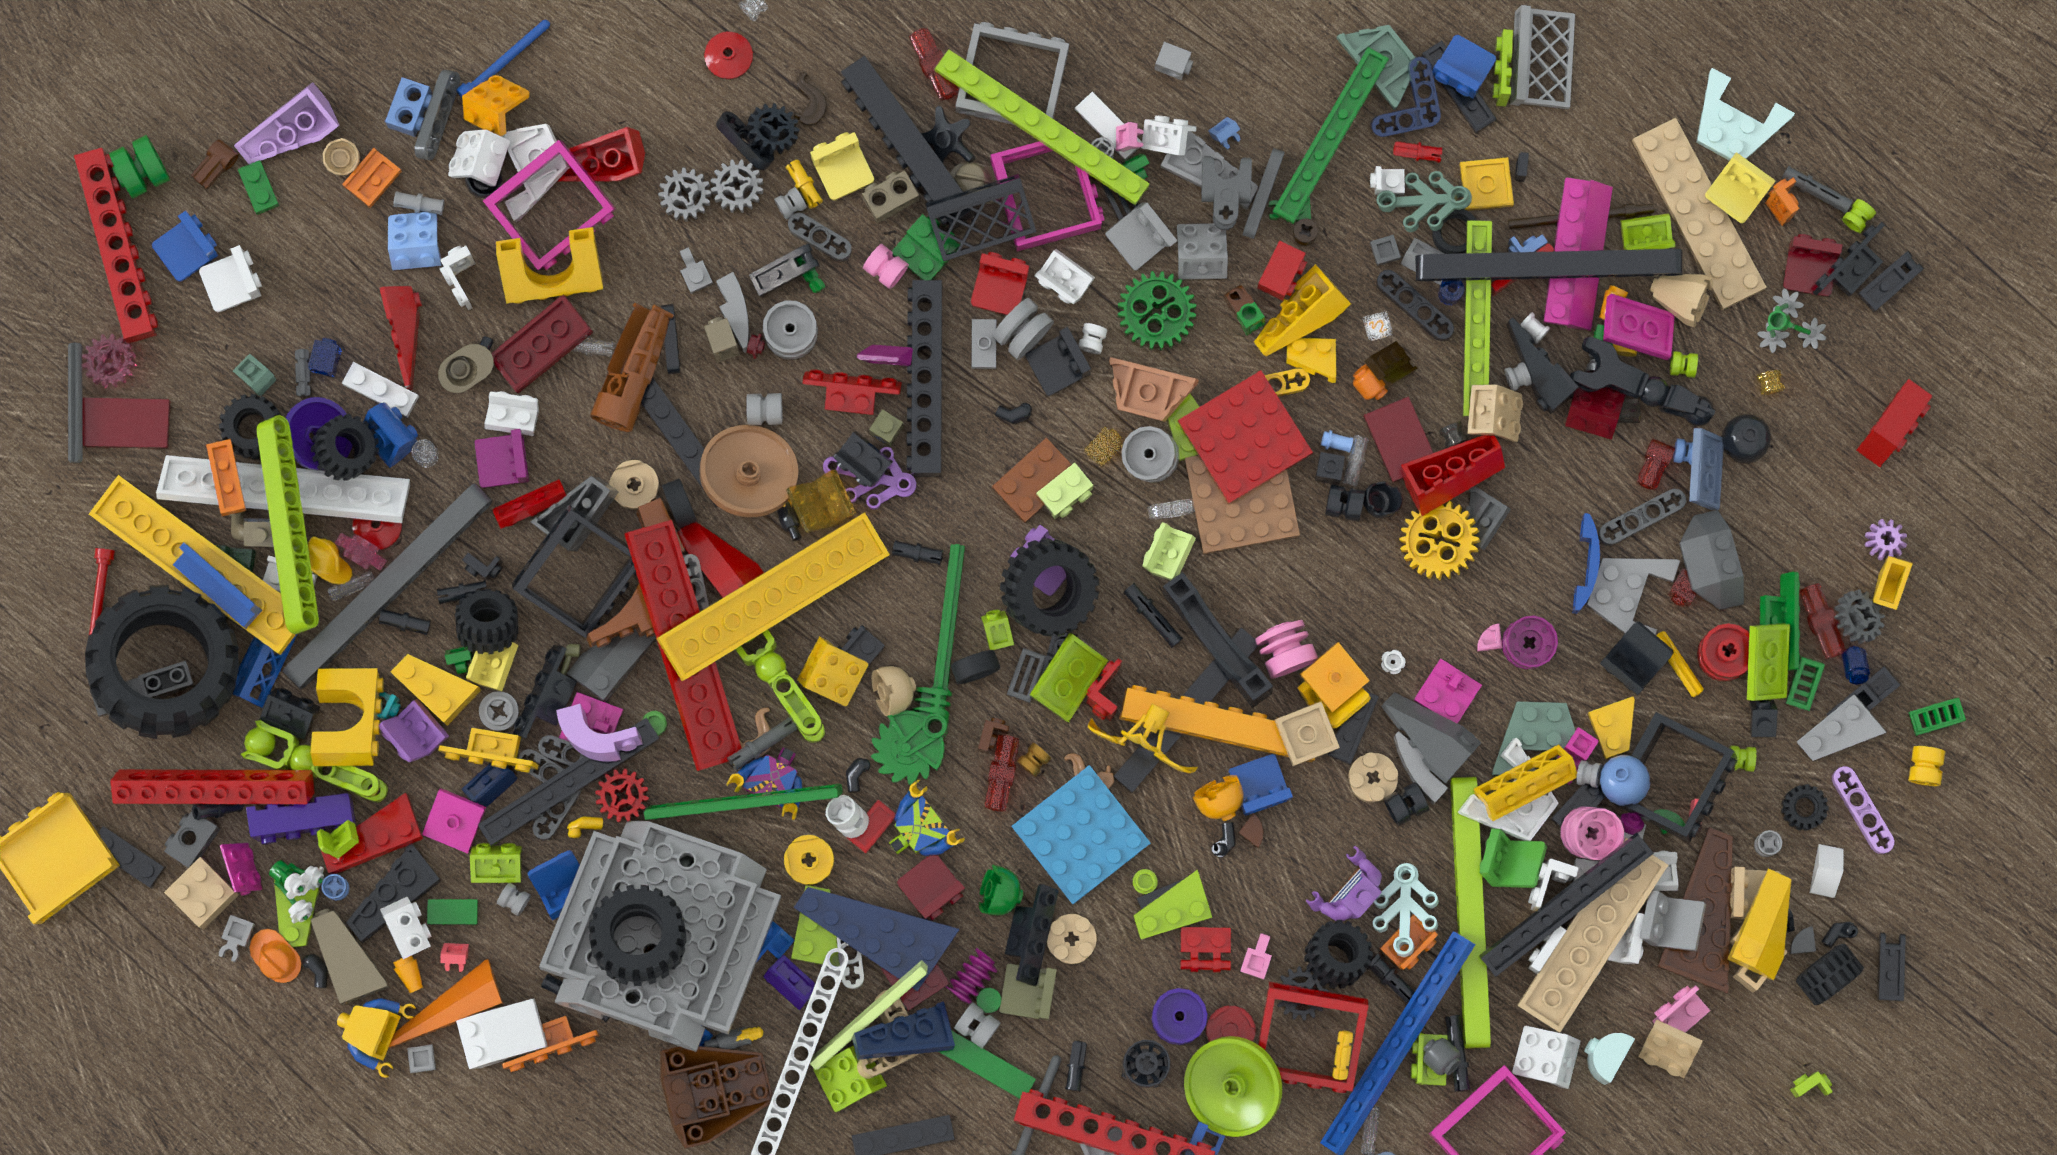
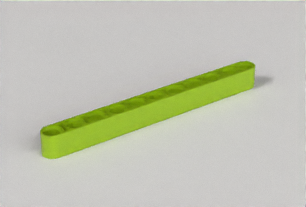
[1451,777,1491,1048]

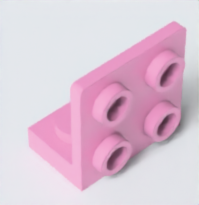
[1652,985,1710,1033]

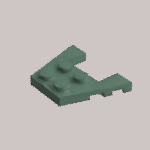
[1492,702,1575,776]

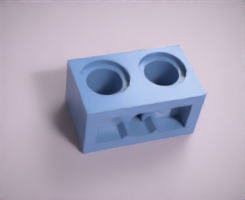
[385,77,432,137]

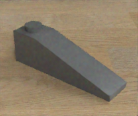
[567,629,656,703]
[1381,692,1481,783]

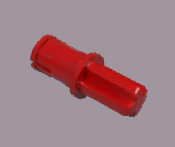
[1393,141,1442,163]

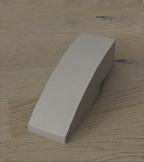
[716,272,750,353]
[1394,731,1448,805]

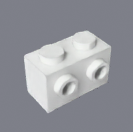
[380,897,432,959]

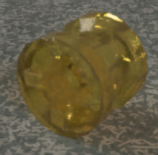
[1756,370,1785,395]

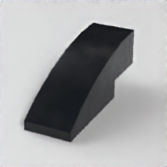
[1826,665,1901,716]

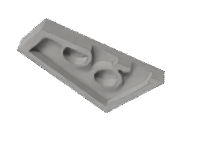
[1797,694,1887,761]

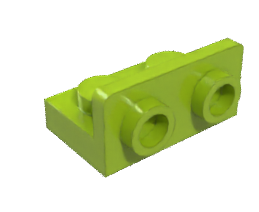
[470,843,522,883]
[1411,1033,1448,1086]

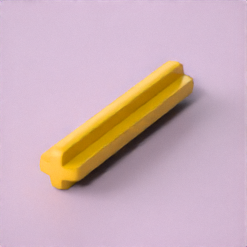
[1656,631,1704,697]

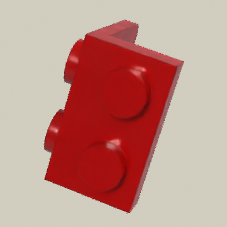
[971,252,1029,315]
[1086,658,1122,721]

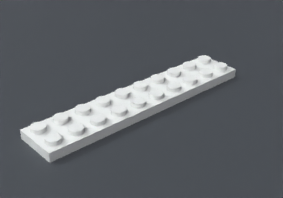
[156,455,410,523]

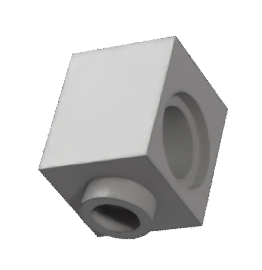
[1155,42,1194,80]

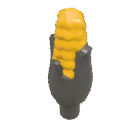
[704,1026,764,1050]

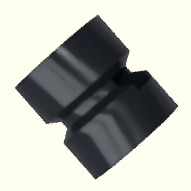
[1325,484,1365,522]
[1383,782,1429,827]

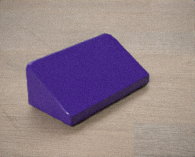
[764,954,815,1010]

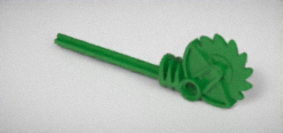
[871,544,965,785]

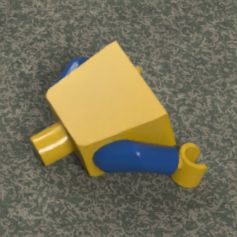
[337,998,416,1078]

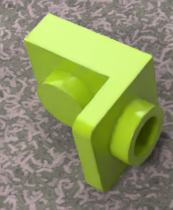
[981,610,1014,650]

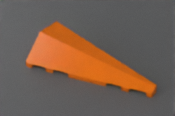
[388,959,504,1049]

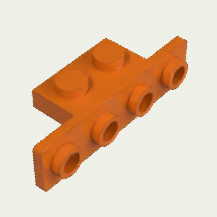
[502,1016,600,1072]

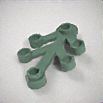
[1376,171,1472,232]

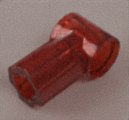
[1636,438,1675,491]

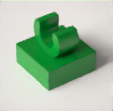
[1121,153,1149,179]
[445,647,472,674]

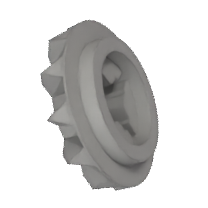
[479,691,519,731]

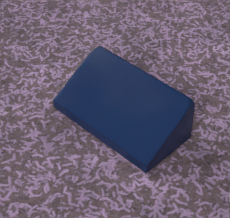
[461,762,518,808]

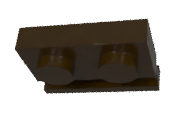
[1364,341,1418,389]

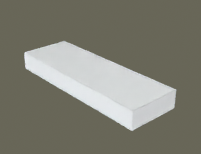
[1075,92,1142,161]

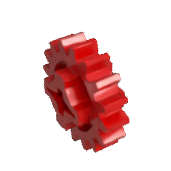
[595,769,650,823]

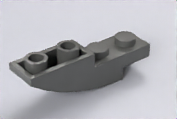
[93,661,194,717]

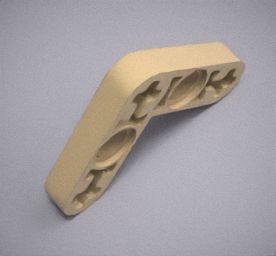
[857,990,918,1079]

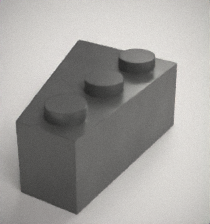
[531,476,619,552]

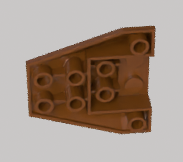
[661,1046,773,1149]

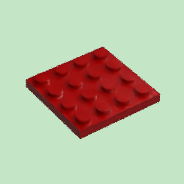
[1177,370,1313,504]

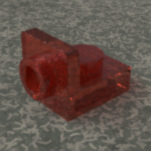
[1667,568,1696,607]

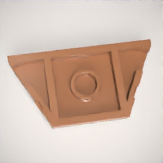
[1109,357,1199,422]

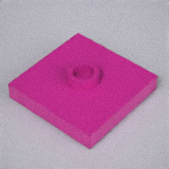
[422,788,486,854]

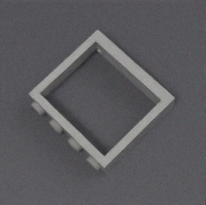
[956,22,1069,125]

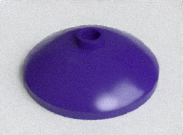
[286,397,353,471]

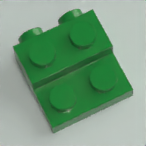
[892,214,959,280]

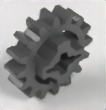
[1834,589,1885,644]

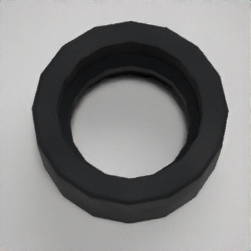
[1432,209,1477,254]
[662,478,697,528]
[951,650,1000,684]

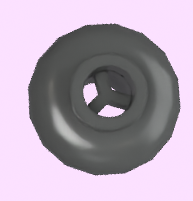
[1423,1038,1461,1075]

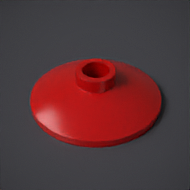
[704,32,753,79]
[353,518,402,550]

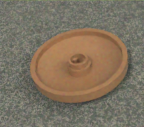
[699,425,798,517]

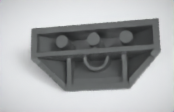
[1679,510,1744,610]

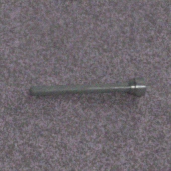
[1008,1055,1061,1155]

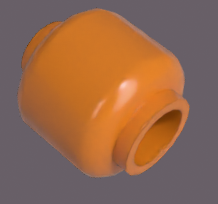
[1353,364,1388,400]

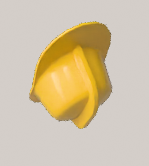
[308,537,352,584]

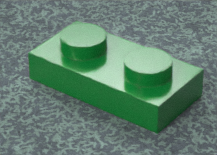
[238,160,280,215]

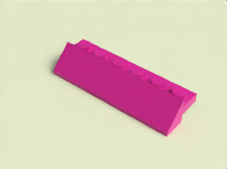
[1543,178,1613,331]

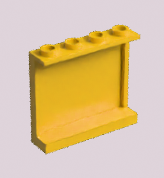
[0,792,120,924]

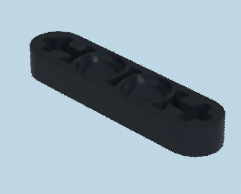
[1376,270,1454,342]

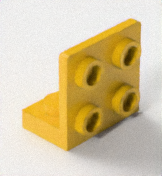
[797,636,868,706]

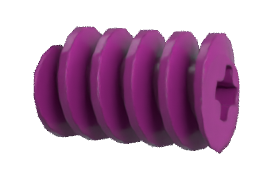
[945,948,997,1004]

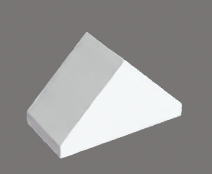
[1809,844,1843,898]

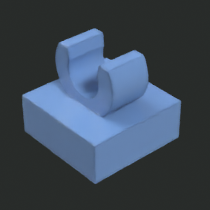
[1208,117,1240,149]

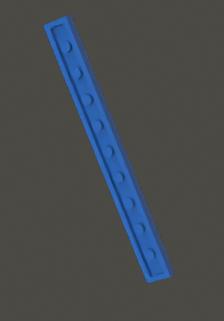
[1320,931,1475,1155]

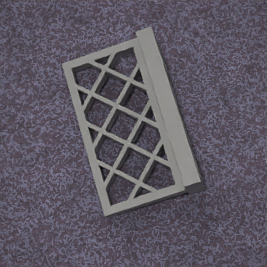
[1510,5,1575,109]

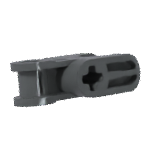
[1201,156,1252,230]

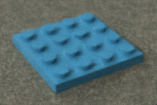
[1012,765,1151,904]

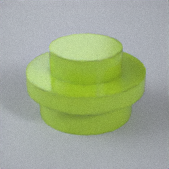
[1133,869,1158,894]

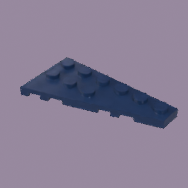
[794,887,960,992]

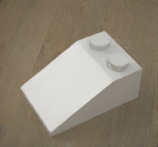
[456,999,548,1069]

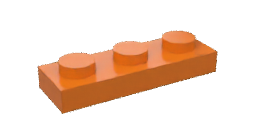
[206,439,246,516]

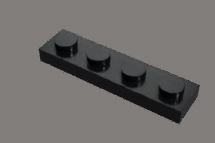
[851,1115,955,1155]

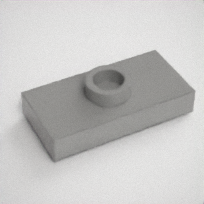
[972,319,996,369]

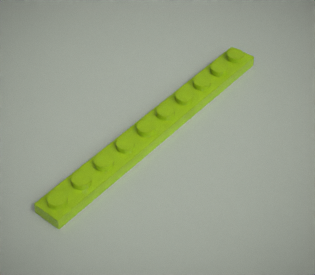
[935,49,1149,206]

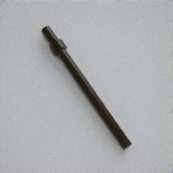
[1508,203,1654,229]

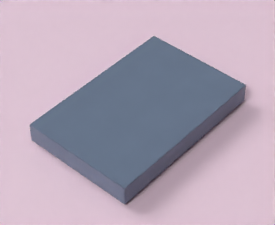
[1689,428,1724,510]

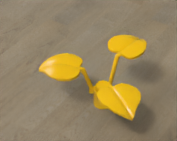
[1088,704,1198,773]

